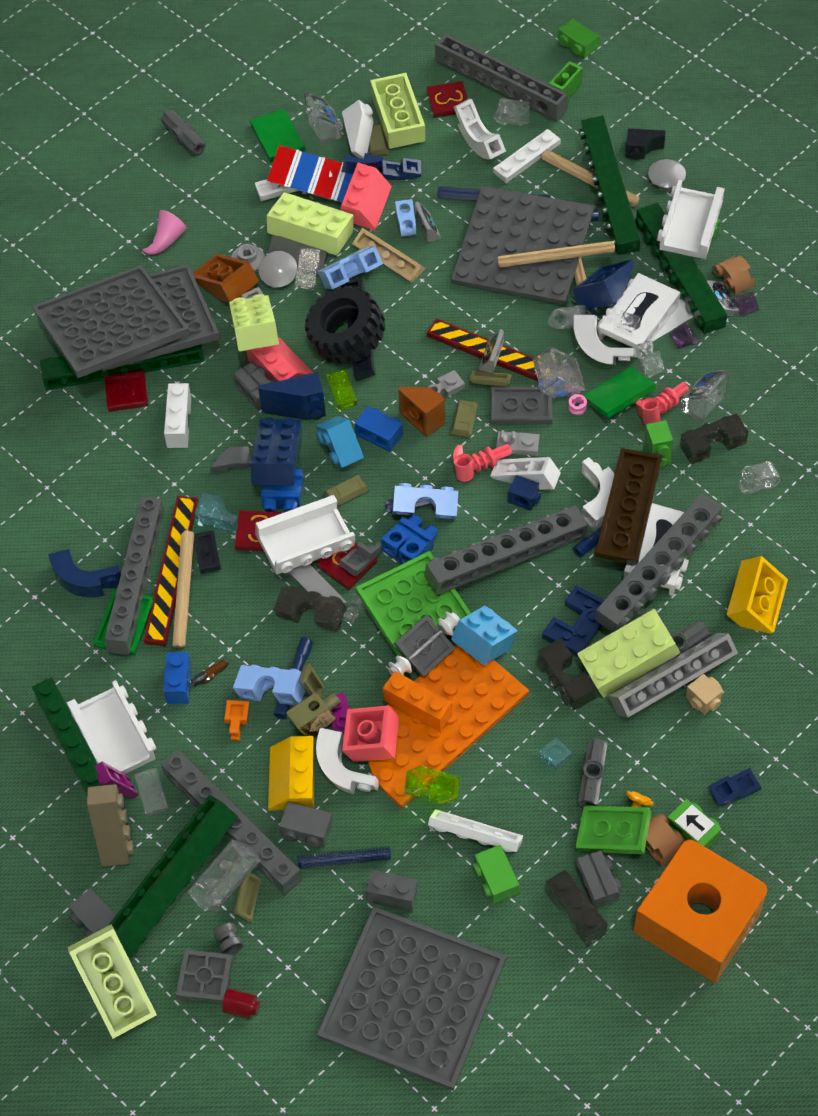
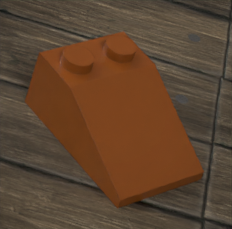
[193,254,259,303]

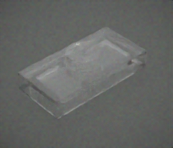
[295,248,321,289]
[134,768,169,817]

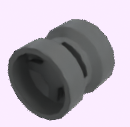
[213,923,244,955]

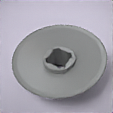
[231,244,265,271]

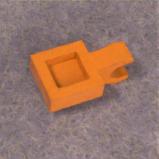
[224,700,250,741]

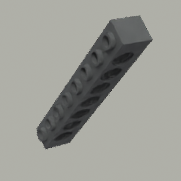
[435,34,568,121]
[595,493,722,632]
[105,496,164,655]
[424,506,589,595]
[161,749,302,896]

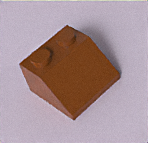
[398,387,445,437]

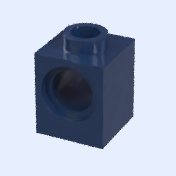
[508,475,541,511]

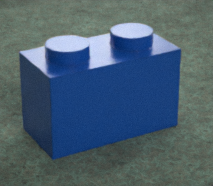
[354,406,403,452]
[163,652,191,704]

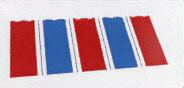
[267,145,353,202]

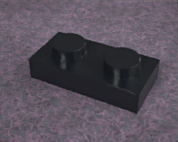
[194,530,221,574]

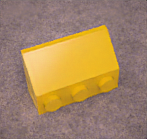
[726,556,788,634]
[268,736,315,811]

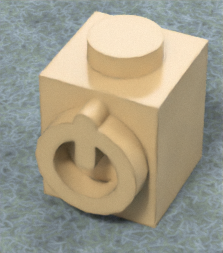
[686,674,724,715]

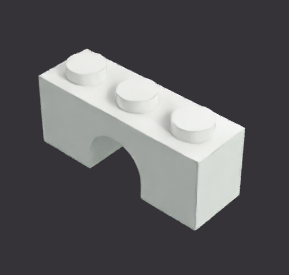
[164,383,192,448]

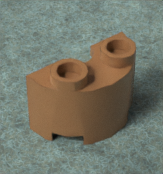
[713,255,755,295]
[645,813,684,867]

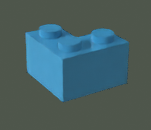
[316,416,364,468]

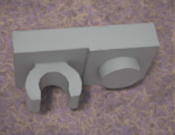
[496,430,540,456]

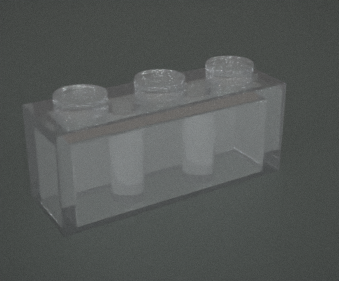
[188,839,261,912]

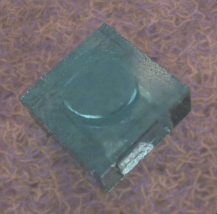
[540,738,572,770]

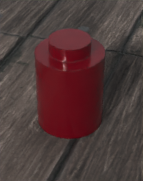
[222,988,260,1019]

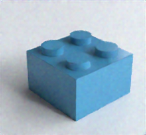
[451,606,518,665]

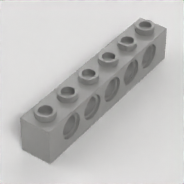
[608,633,738,717]

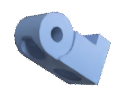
[395,199,416,237]

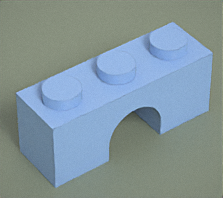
[317,246,383,289]
[392,483,458,519]
[233,665,305,705]

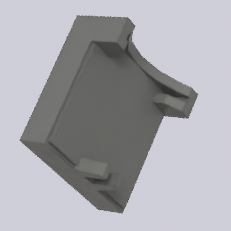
[176,949,233,1004]

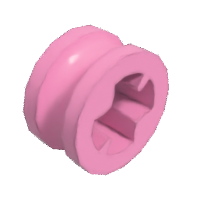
[568,394,587,415]

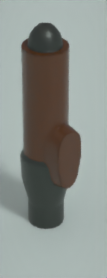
[190,659,229,686]

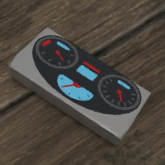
[415,202,441,243]
[707,281,739,316]
[479,329,504,373]

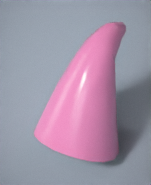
[142,210,187,255]

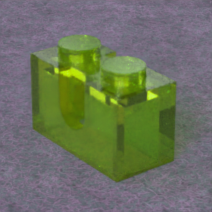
[404,766,460,805]

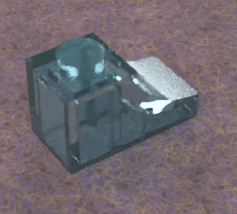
[195,493,238,534]

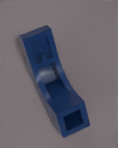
[48,549,121,598]

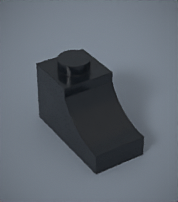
[626,128,666,159]

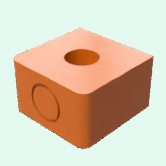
[633,840,767,984]

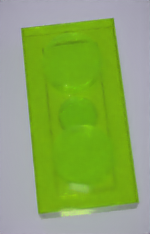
[326,369,357,410]

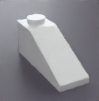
[342,100,374,159]
[490,457,561,490]

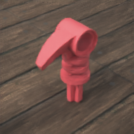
[635,382,689,425]
[453,444,512,482]

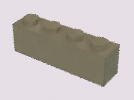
[87,784,134,867]

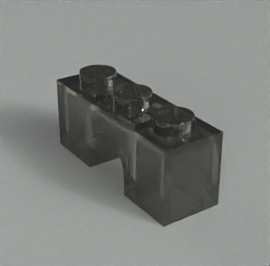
[680,413,749,465]
[273,586,347,632]
[536,639,597,711]
[545,869,608,947]

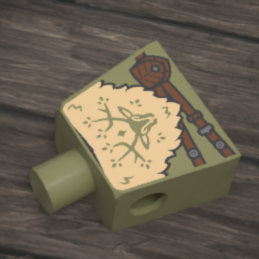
[286,692,341,739]

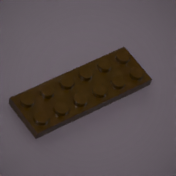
[595,448,663,565]

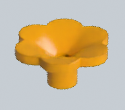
[626,791,654,807]

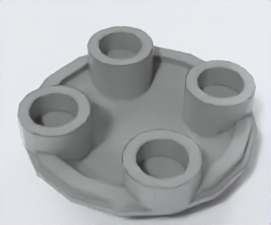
[648,159,686,192]
[259,251,298,289]

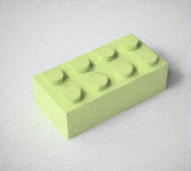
[370,73,426,149]
[267,192,354,255]
[229,294,279,351]
[577,609,680,698]
[68,925,157,1039]

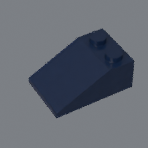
[572,259,634,311]
[258,373,326,420]

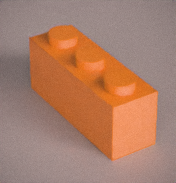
[383,671,452,732]

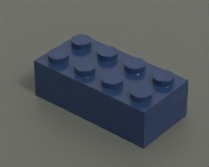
[250,418,302,486]

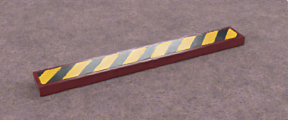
[427,318,580,395]
[144,496,199,646]

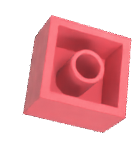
[342,705,399,762]

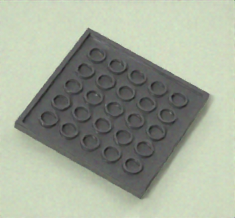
[451,186,594,305]
[102,264,220,371]
[32,265,190,378]
[317,907,506,1091]

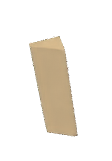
[352,228,426,282]

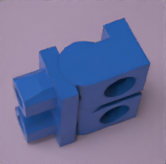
[261,469,304,513]
[381,514,438,564]

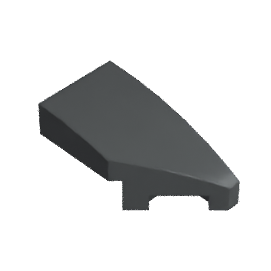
[210,447,251,472]
[339,543,383,577]

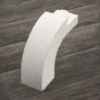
[453,99,506,159]
[574,315,636,365]
[582,457,615,531]
[316,728,379,795]

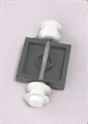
[388,612,460,677]

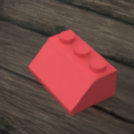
[341,163,392,231]
[246,337,313,382]

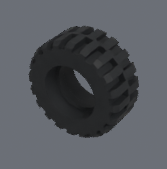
[305,286,386,364]

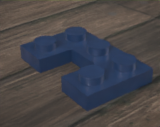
[542,585,605,658]

